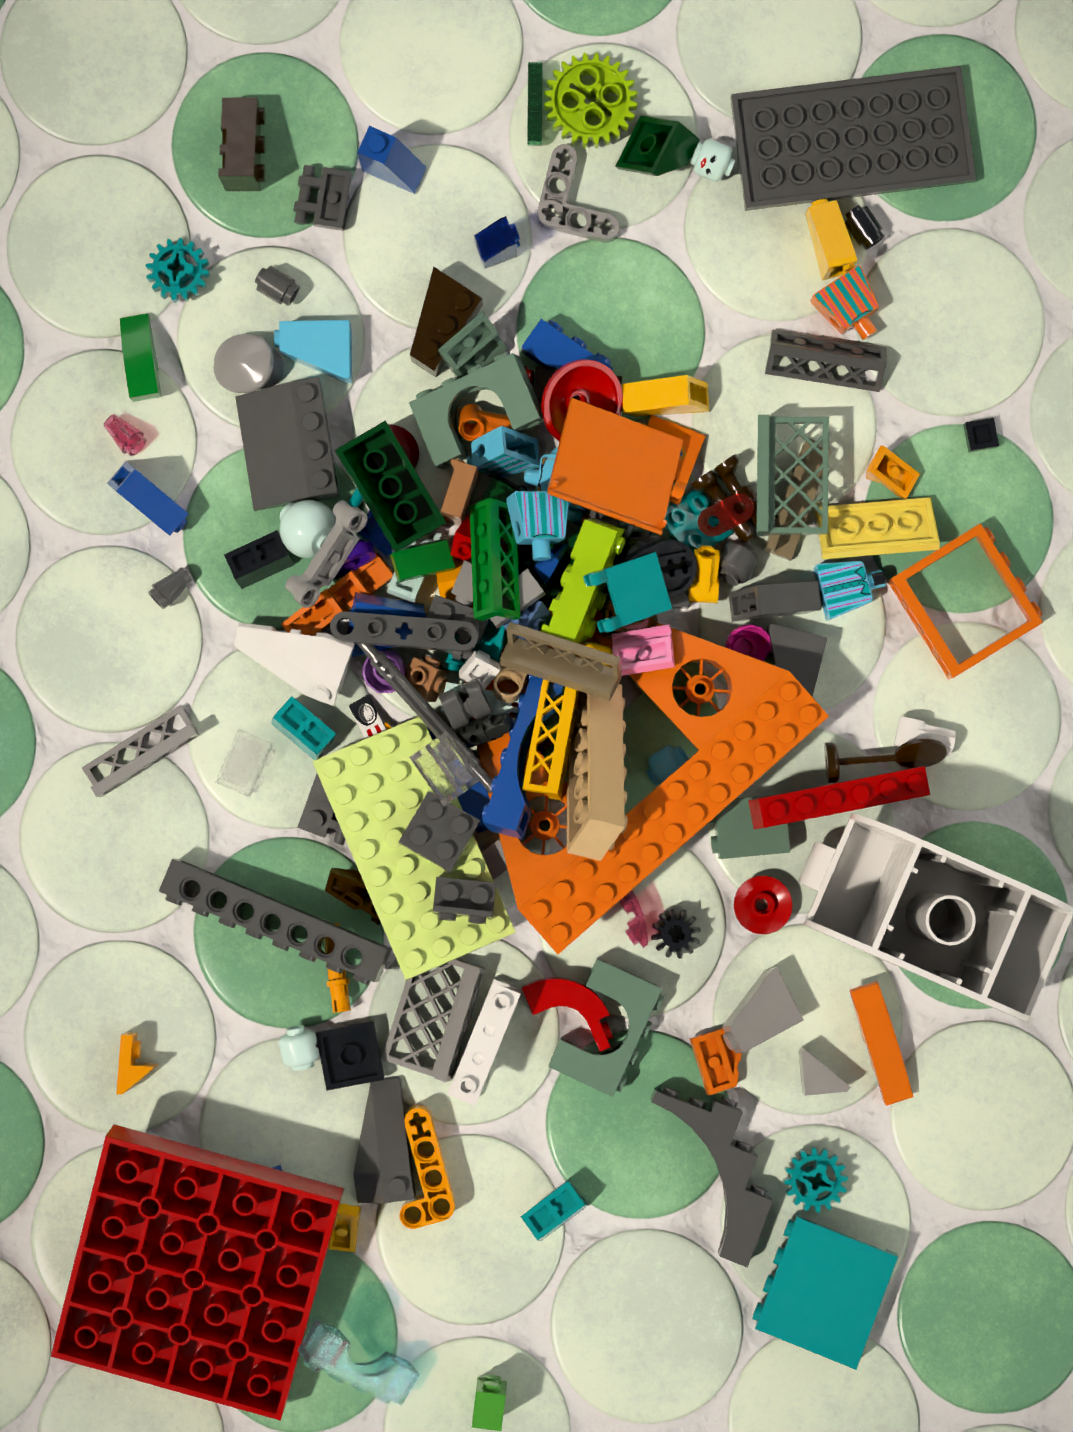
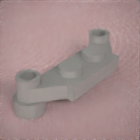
[285,501,367,608]

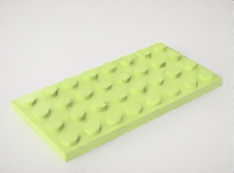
[312,717,516,980]

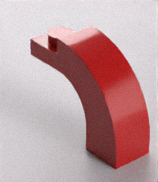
[522,977,613,1051]

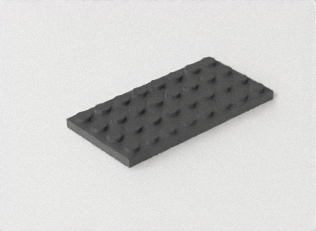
[730,66,976,211]

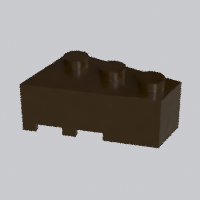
[410,267,483,377]

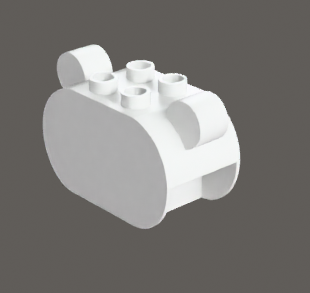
[798,813,1073,1023]

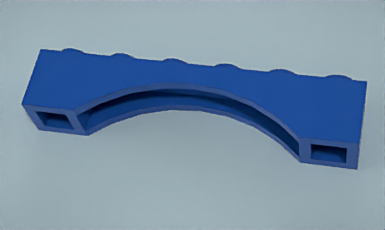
[482,674,565,839]

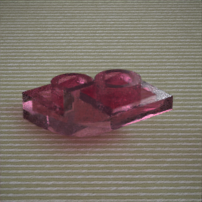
[619,890,648,948]

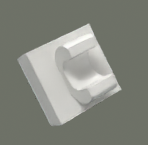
[459,650,501,690]

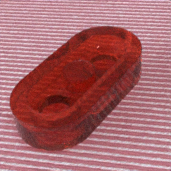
[698,493,755,537]

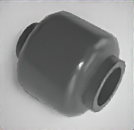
[718,541,758,586]

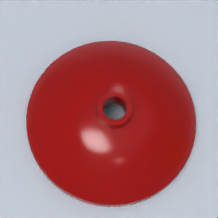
[541,359,623,442]

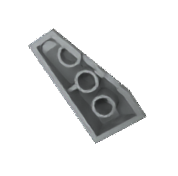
[353,1077,416,1203]

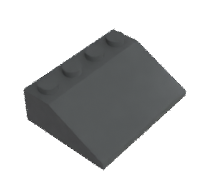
[235,377,340,511]

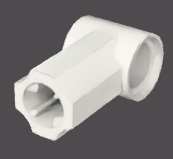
[894,717,956,756]

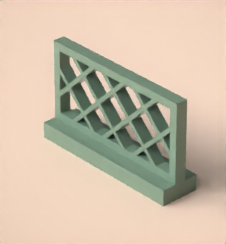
[757,415,829,536]

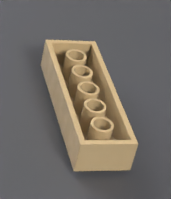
[567,684,628,861]

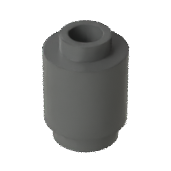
[255,265,300,306]

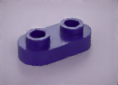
[334,540,376,579]

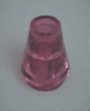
[104,414,147,456]

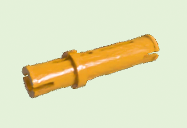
[324,923,351,1013]

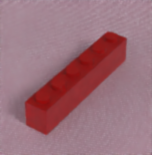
[748,766,931,829]

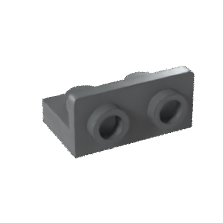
[433,877,496,924]

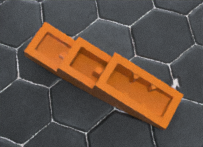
[281,553,394,636]
[849,981,914,1106]

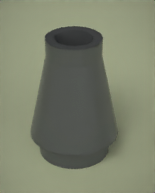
[148,567,192,609]

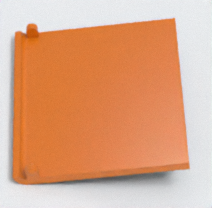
[547,398,683,535]

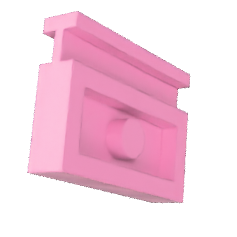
[612,624,675,676]

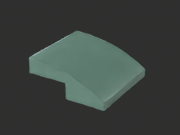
[438,312,508,379]

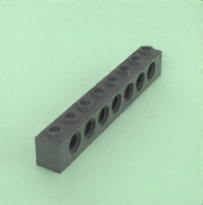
[159,859,392,985]

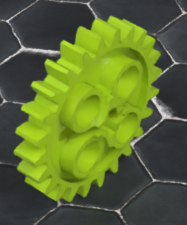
[544,52,638,148]

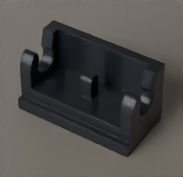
[224,530,294,589]

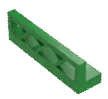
[470,498,520,621]

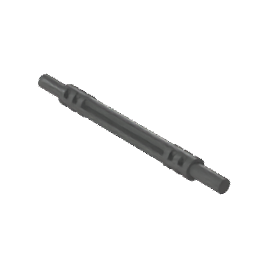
[356,643,493,793]

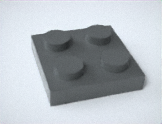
[398,791,480,873]

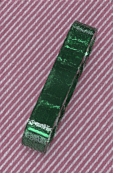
[527,62,543,146]

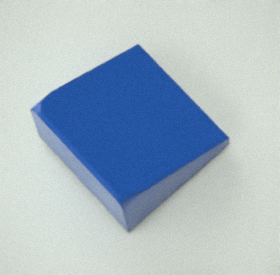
[534,543,568,584]

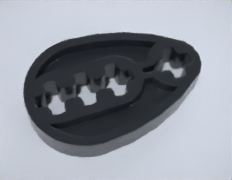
[621,539,697,596]

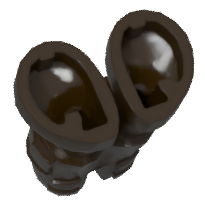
[691,454,757,543]

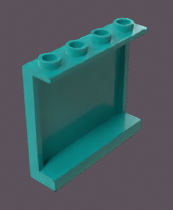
[752,1214,898,1370]

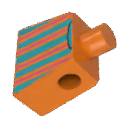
[810,265,879,340]

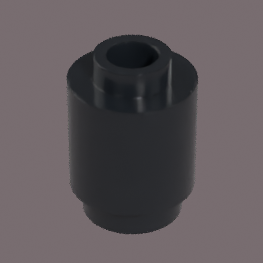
[845,205,885,250]

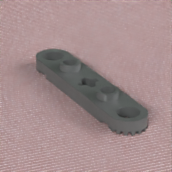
[330,612,479,652]

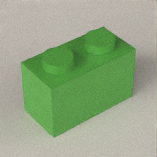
[471,1375,507,1431]

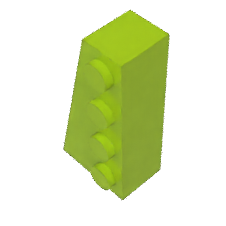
[540,517,625,644]

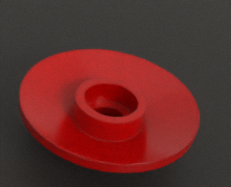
[733,876,792,935]

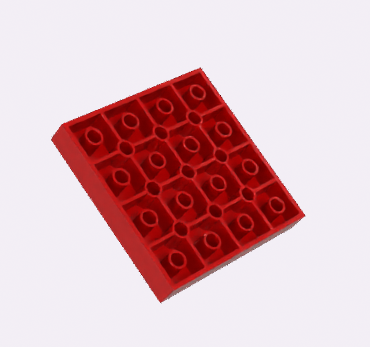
[51,1124,344,1421]

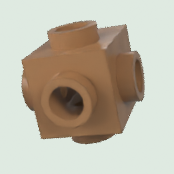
[405,655,450,702]

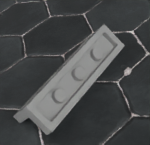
[82,705,200,797]

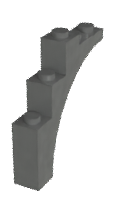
[650,1086,773,1268]

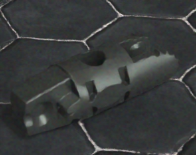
[450,712,513,748]

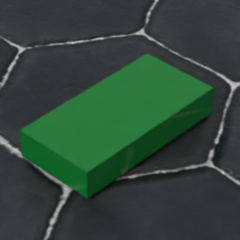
[390,540,455,583]

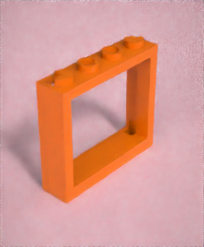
[887,523,1043,680]

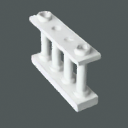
[447,978,521,1106]

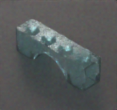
[298,1319,420,1406]

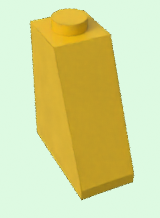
[805,199,858,281]
[622,375,710,417]

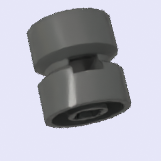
[439,678,492,729]

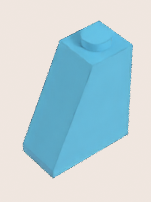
[274,320,352,383]

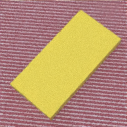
[814,497,940,559]

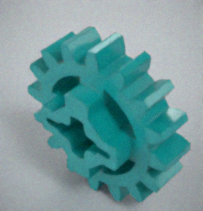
[146,238,210,303]
[783,1146,848,1213]

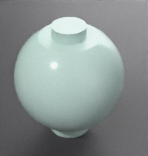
[279,500,336,559]

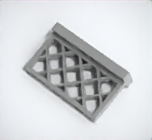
[382,959,486,1082]

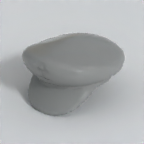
[213,334,284,393]

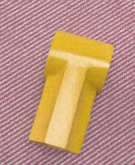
[688,546,720,604]

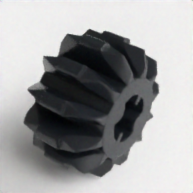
[651,909,701,959]

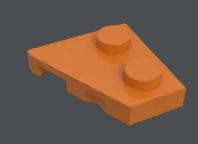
[689,1028,742,1095]

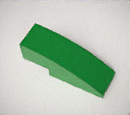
[120,313,162,402]

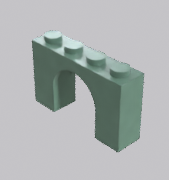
[409,352,544,469]
[548,958,664,1097]

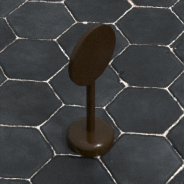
[824,739,947,783]

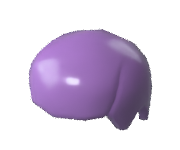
[362,649,406,693]

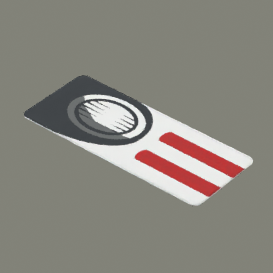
[349,695,386,739]

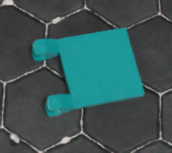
[583,552,672,632]

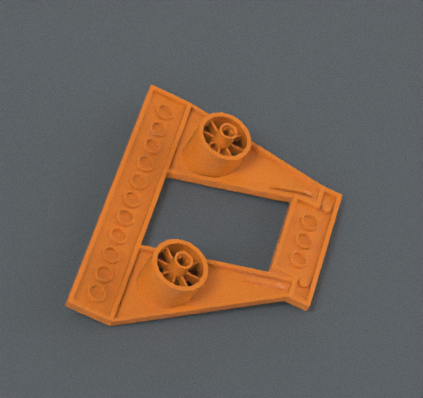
[462,609,829,955]

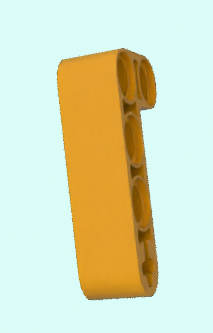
[399,1105,455,1229]

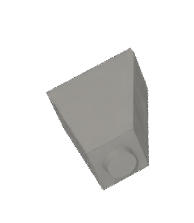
[722,967,804,1053]

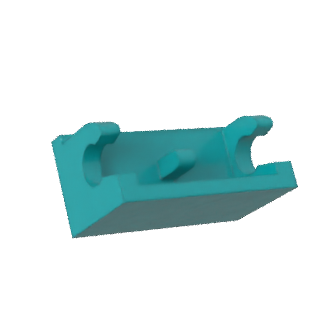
[271,696,336,760]
[520,1181,589,1241]

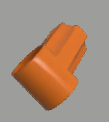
[459,404,513,441]

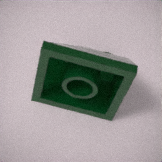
[615,115,700,176]

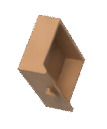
[440,458,479,526]

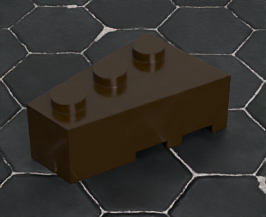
[218,97,266,191]

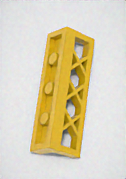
[522,679,581,800]

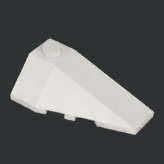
[234,623,354,706]

